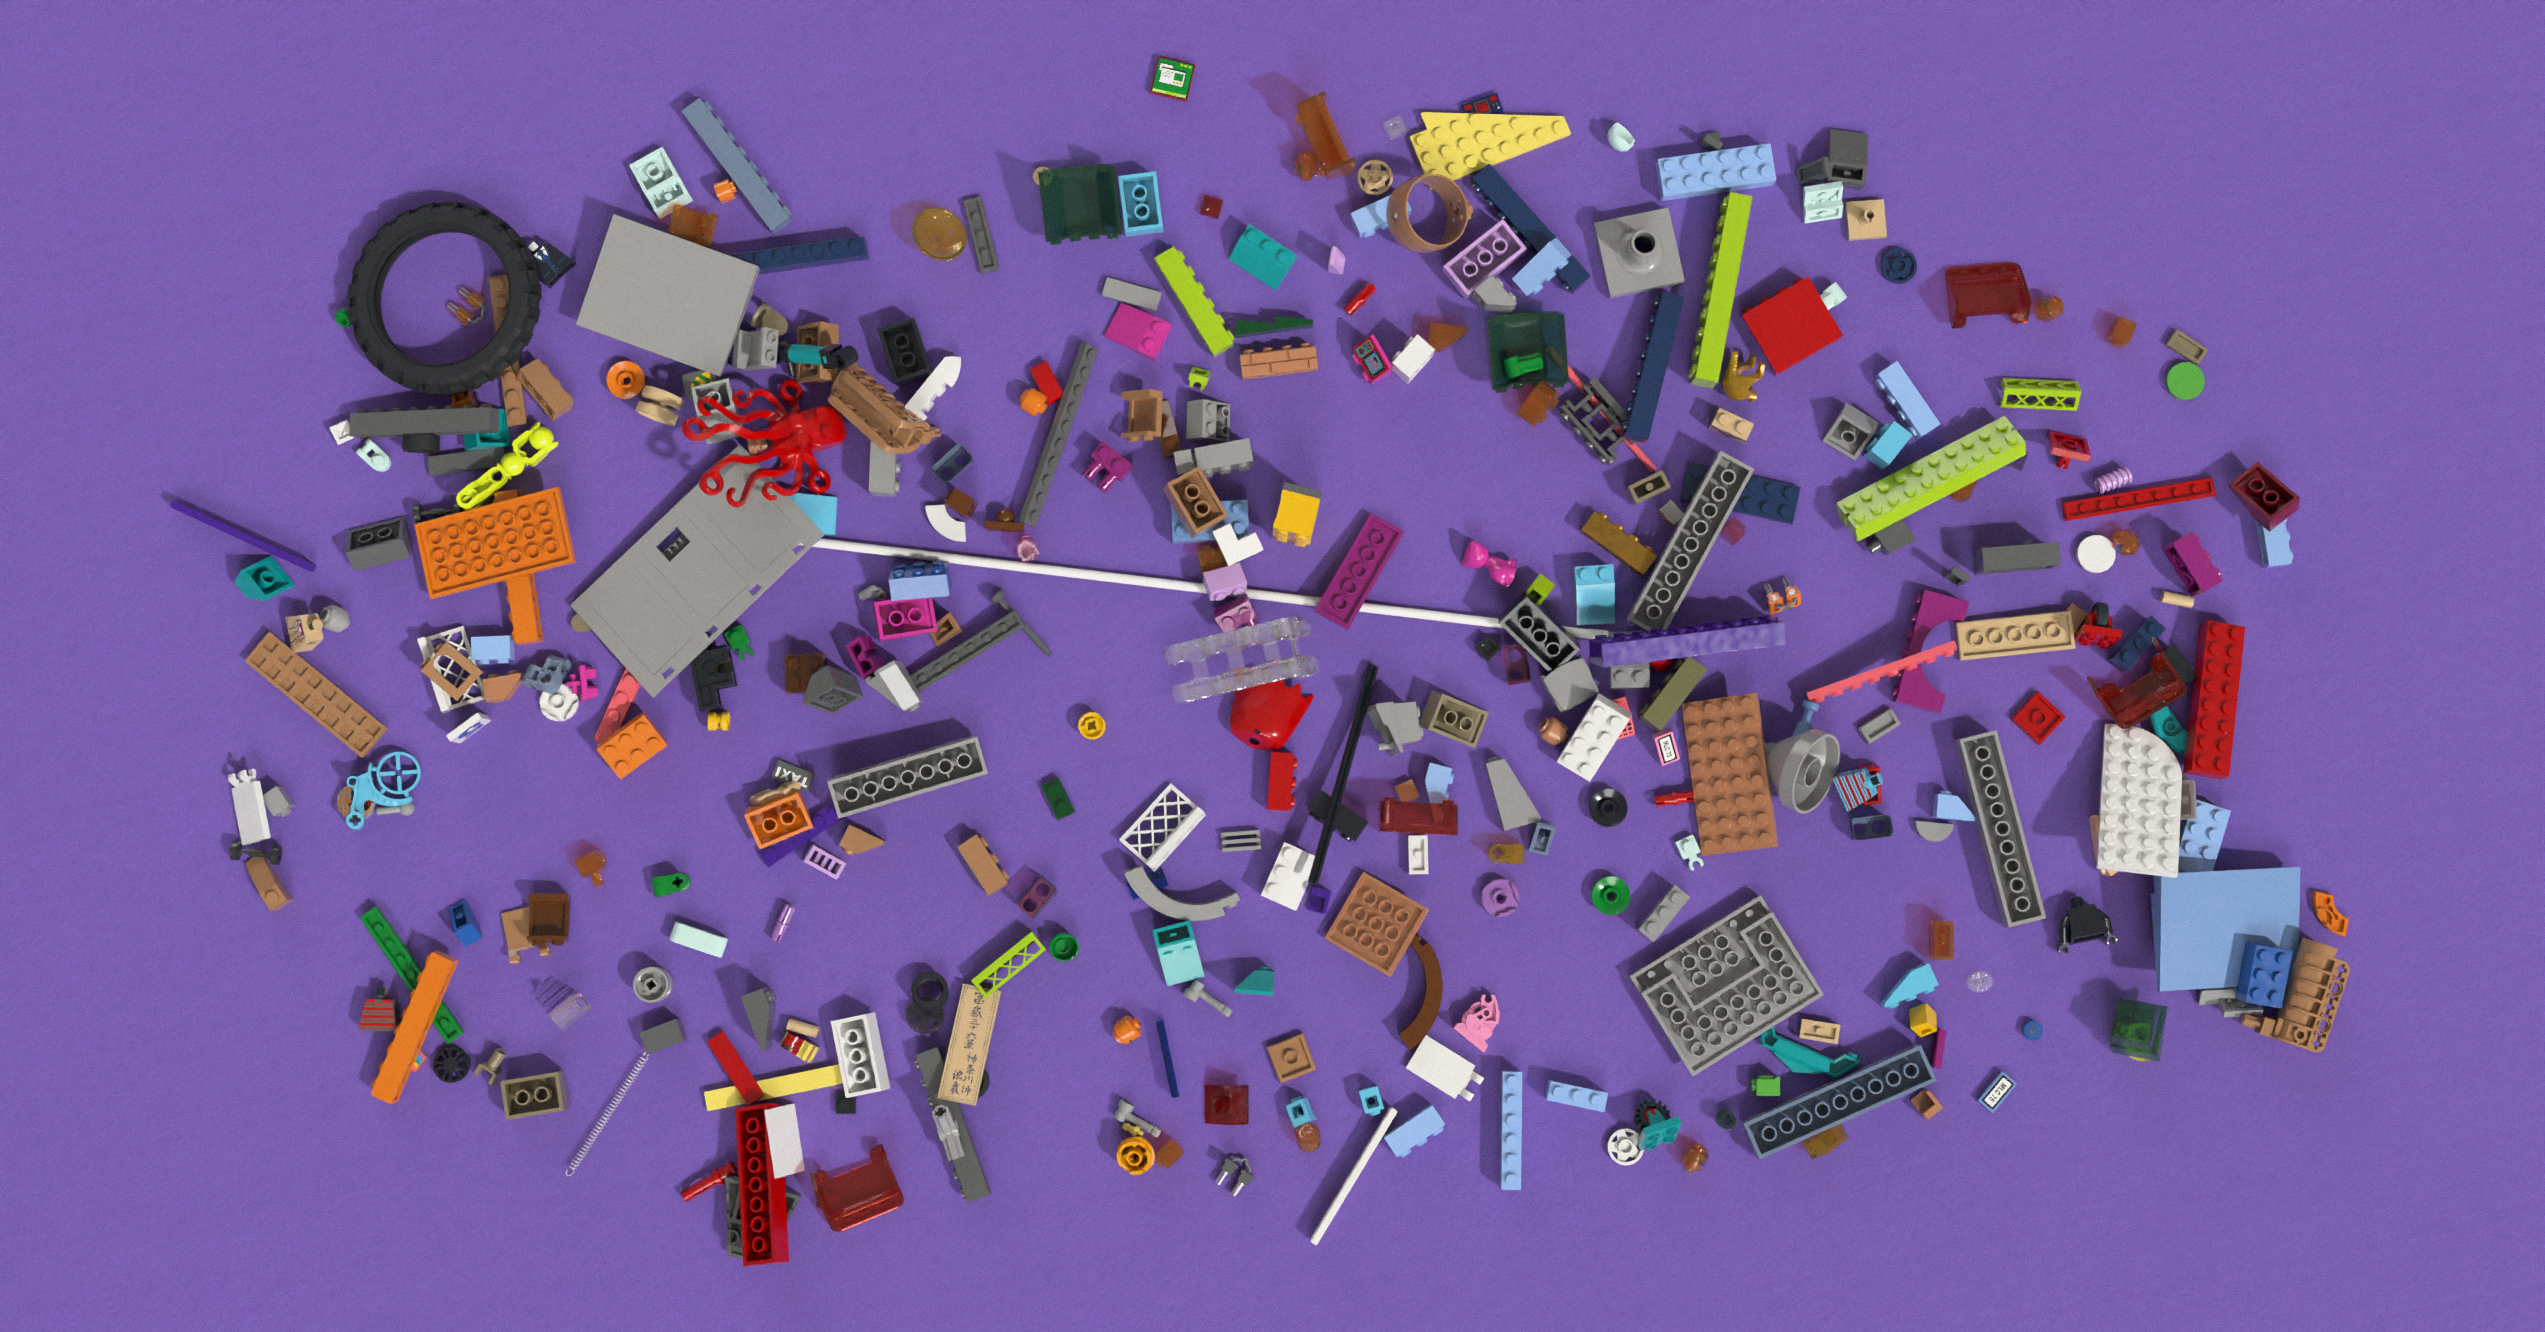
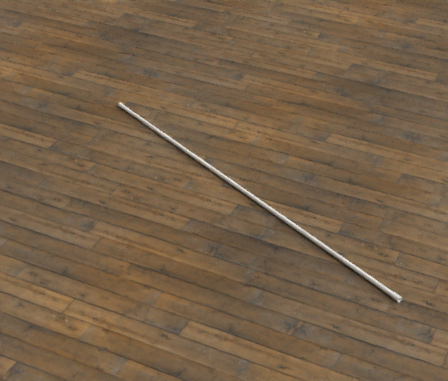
[799,538,1609,639]

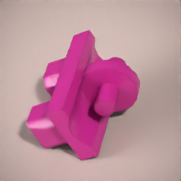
[565,665,598,702]

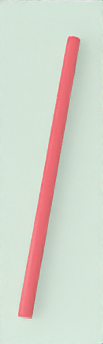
[1546,346,1657,473]

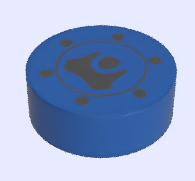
[2022,1021,2043,1040]

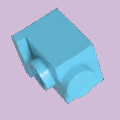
[1358,1085,1384,1116]
[1286,1096,1317,1128]

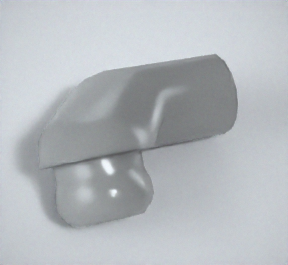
[858,585,887,601]

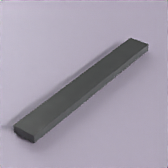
[893,610,1026,707]

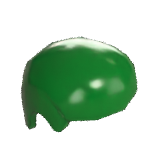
[1049,932,1079,962]

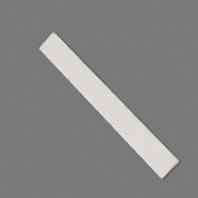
[1310,1107,1398,1246]

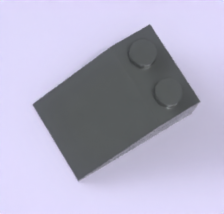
[741,987,777,1052]

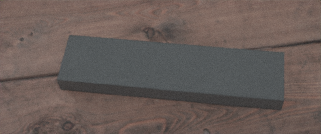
[963,196,1000,274]
[427,447,506,477]

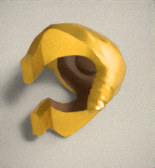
[1722,351,1765,402]

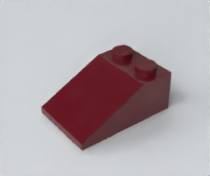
[2229,462,2300,532]

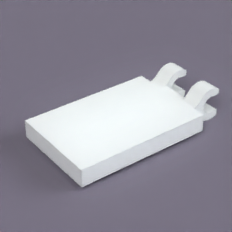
[228,769,271,845]
[1405,1035,1484,1101]

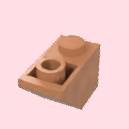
[482,670,524,703]

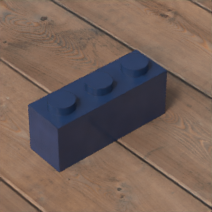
[2107,616,2166,672]

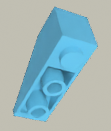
[1880,963,1938,1009]

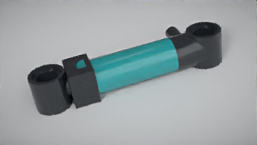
[776,340,858,377]

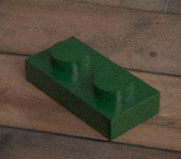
[1041,777,1075,820]

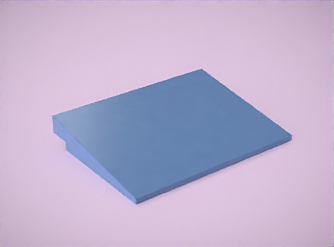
[2151,867,2300,991]

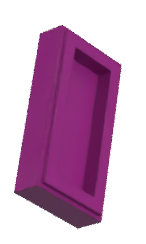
[1930,1029,1946,1069]

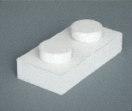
[1408,835,1428,874]

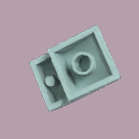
[629,147,693,219]

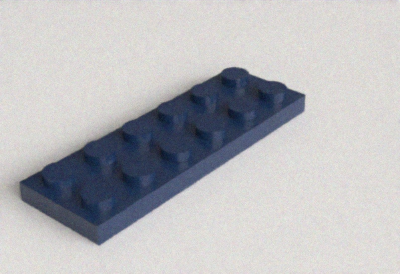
[1680,462,1801,525]

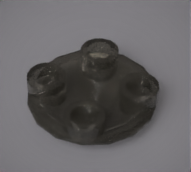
[906,995,944,1034]

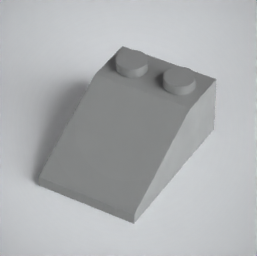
[1608,631,1650,689]

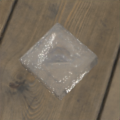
[1383,115,1408,141]

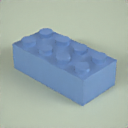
[1171,500,1249,544]

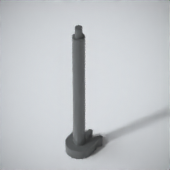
[990,589,1052,657]

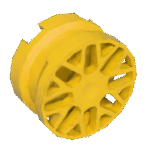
[1078,712,1106,740]

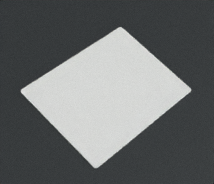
[764,1103,805,1179]

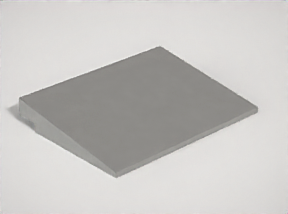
[576,214,760,377]
[1628,895,1824,1077]

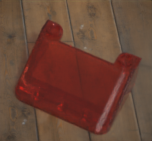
[1945,262,2032,329]
[809,1144,904,1232]

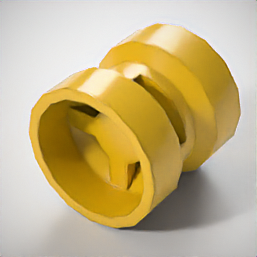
[708,712,730,731]

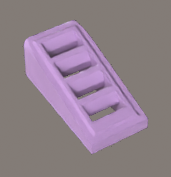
[1328,246,1346,275]
[802,844,846,880]

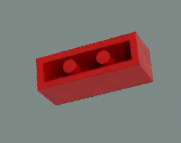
[1267,752,1298,812]

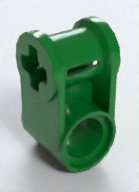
[651,873,691,898]

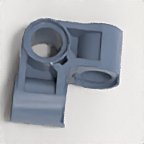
[520,655,571,694]

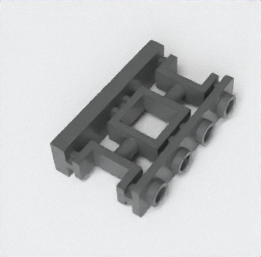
[1559,377,1636,466]

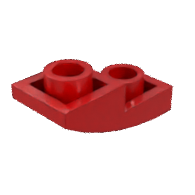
[1030,360,1063,405]

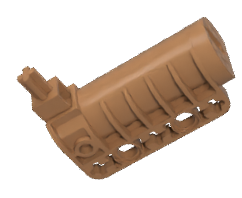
[827,362,941,454]
[2241,938,2350,1053]

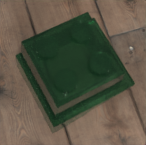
[2110,998,2168,1061]

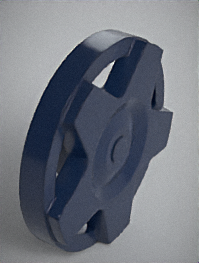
[1881,248,1917,284]

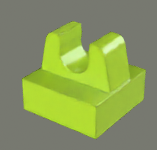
[1188,366,1211,390]

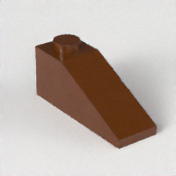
[1158,400,1182,460]

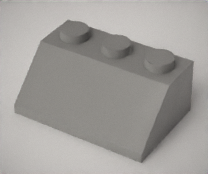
[869,441,901,497]

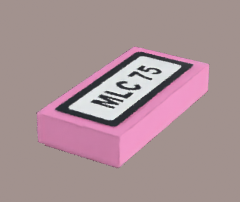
[1652,727,1680,766]

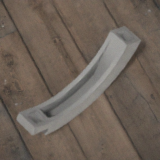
[1124,864,1240,921]

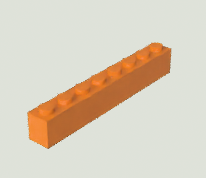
[493,489,544,645]
[370,950,459,1104]

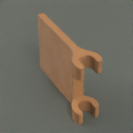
[501,906,551,965]

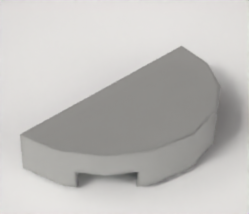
[1914,821,1954,842]

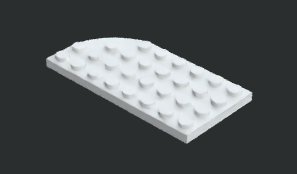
[2096,723,2182,878]

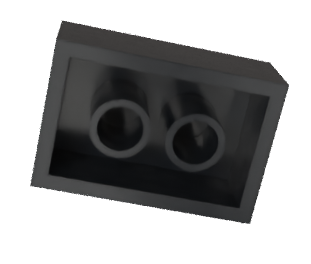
[878,317,933,387]

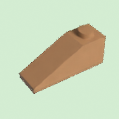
[245,856,294,911]

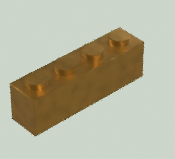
[1580,511,1657,577]

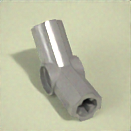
[932,1105,965,1161]

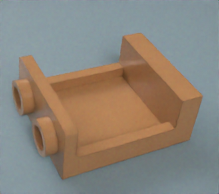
[1121,389,1163,442]

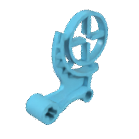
[346,752,421,830]

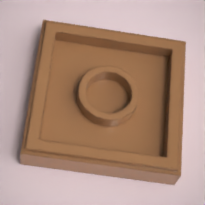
[1267,1033,1317,1083]

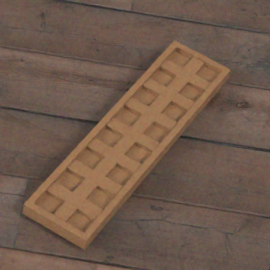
[245,632,389,758]

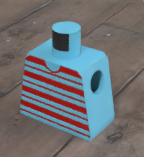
[1832,768,1883,812]

